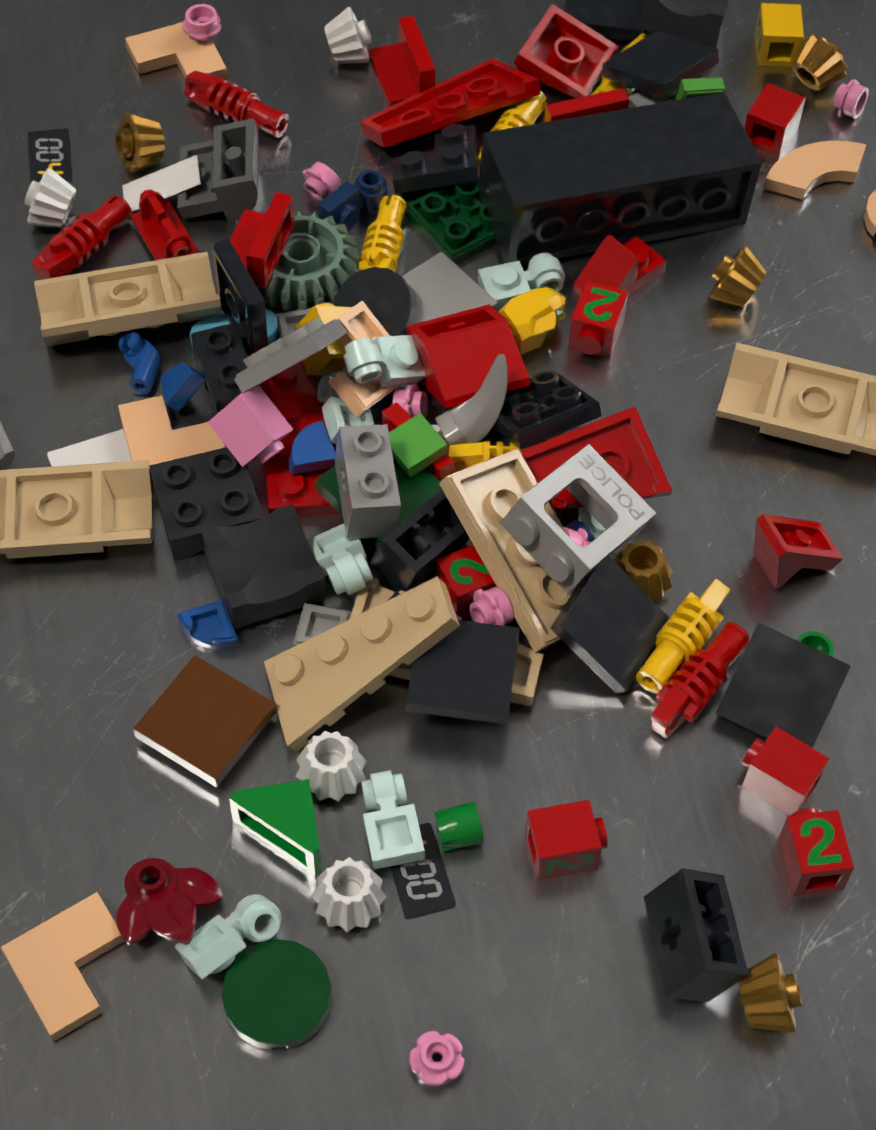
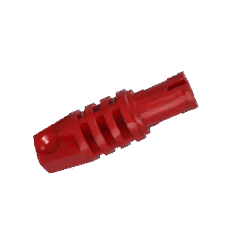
[184,70,289,138]
[31,194,132,279]
[651,622,750,739]

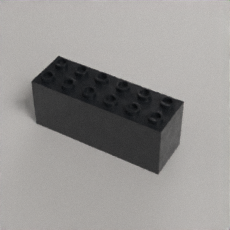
[478,92,762,265]

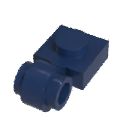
[318,170,388,231]

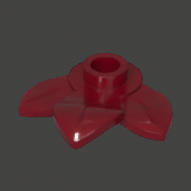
[116,858,223,945]

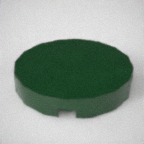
[221,939,332,1050]

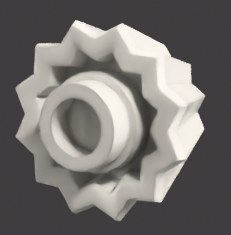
[324,7,372,64]
[24,168,77,228]
[295,731,367,801]
[311,857,387,932]

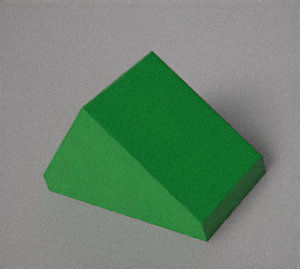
[229,779,322,876]

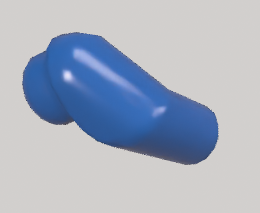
[119,332,161,395]

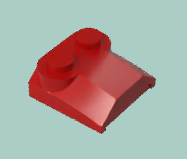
[513,4,619,98]

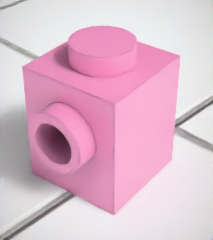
[208,385,293,467]

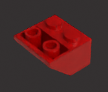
[407,304,530,409]

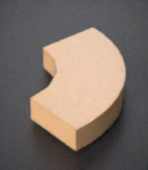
[763,140,866,200]

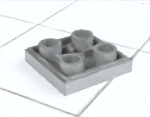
[402,252,498,324]
[234,317,347,393]

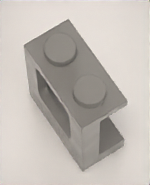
[500,444,656,594]

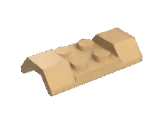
[34,252,221,347]
[716,343,876,456]
[0,460,154,559]

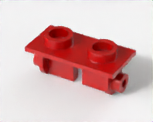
[130,189,200,260]

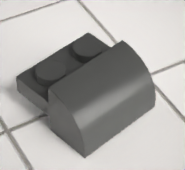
[177,118,258,222]

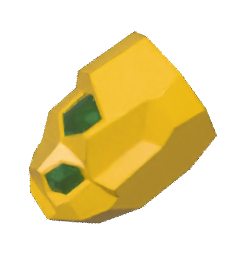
[498,287,566,354]

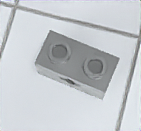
[334,424,401,539]

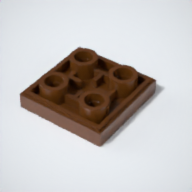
[133,655,277,787]

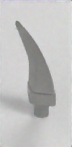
[435,354,507,447]

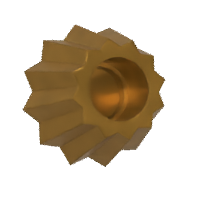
[792,34,848,91]
[114,112,165,173]
[709,246,766,307]
[613,539,673,600]
[739,953,803,1033]

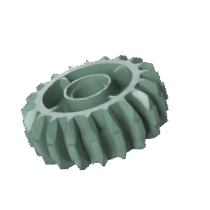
[257,209,360,313]

